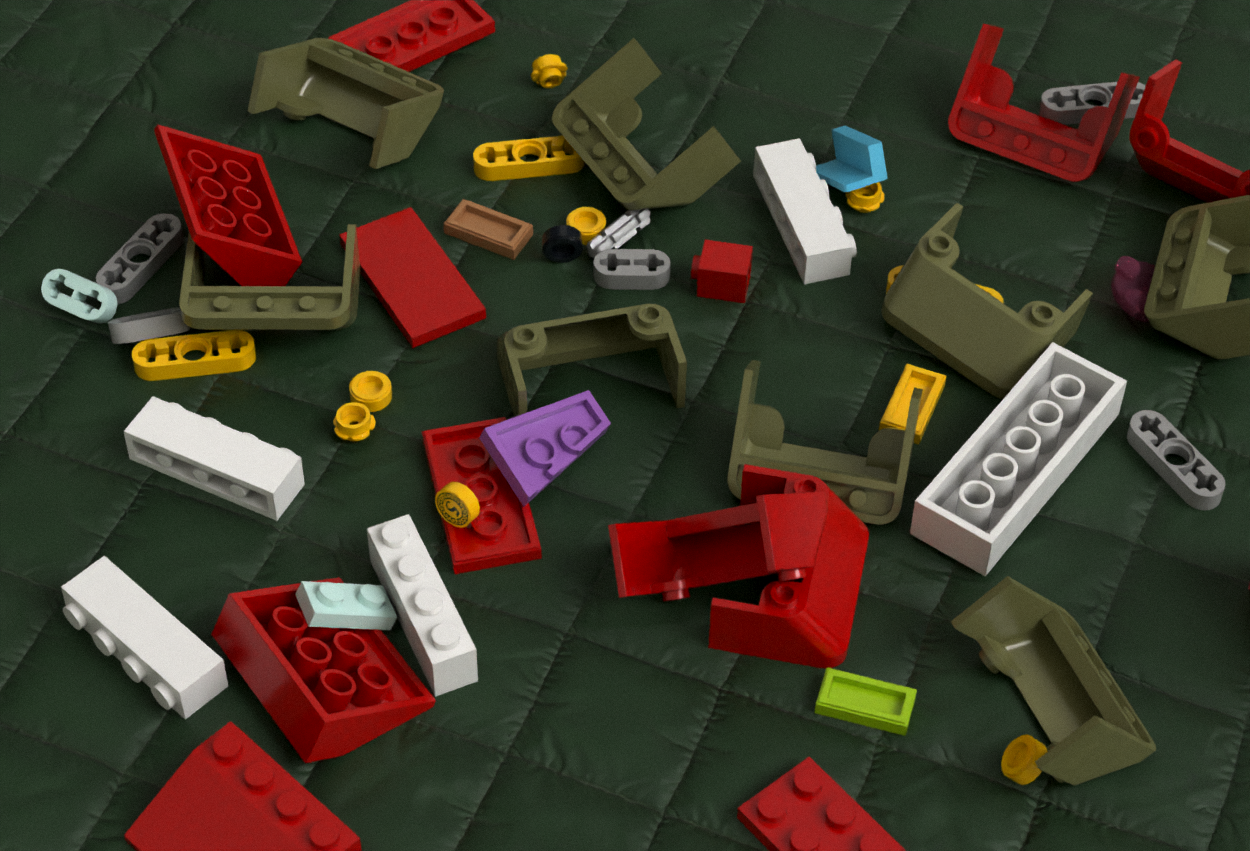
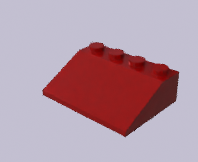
[154,124,302,286]
[211,577,436,764]
[124,721,362,851]

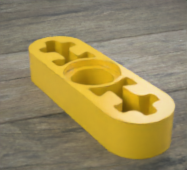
[473,136,586,181]
[132,330,256,381]

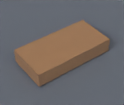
[444,199,533,260]

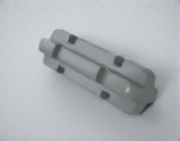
[587,209,651,258]

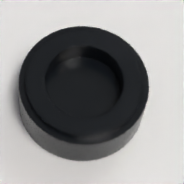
[542,225,583,263]

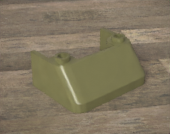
[247,38,444,169]
[552,38,741,210]
[1144,195,1250,359]
[881,203,1093,399]
[179,224,360,331]
[497,304,687,417]
[727,360,923,525]
[951,576,1156,786]

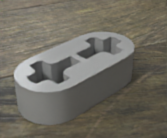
[593,249,671,290]
[108,307,191,344]

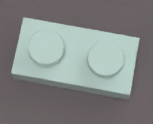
[295,581,397,630]

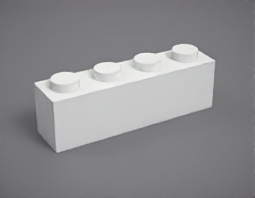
[753,138,856,284]
[124,396,305,521]
[367,514,478,697]
[61,556,228,720]

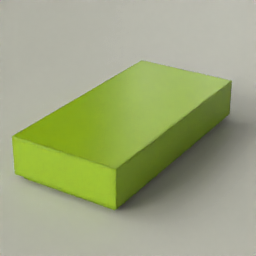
[815,667,917,736]

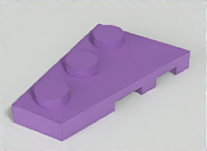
[479,390,611,507]

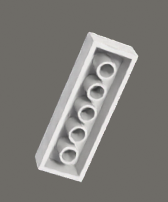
[910,342,1127,576]

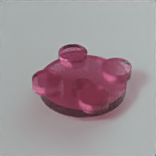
[1111,256,1156,323]

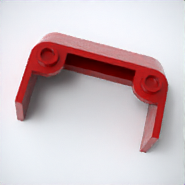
[948,23,1140,182]
[1129,59,1250,203]
[708,464,869,669]
[608,492,828,602]

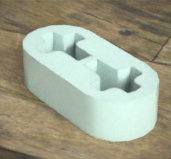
[41,269,118,324]

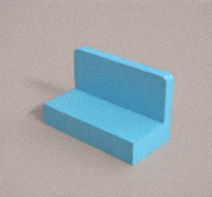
[816,125,888,192]

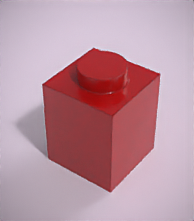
[691,239,753,303]

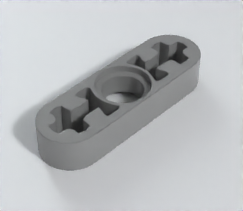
[1039,82,1146,125]
[96,213,183,304]
[1127,410,1225,510]

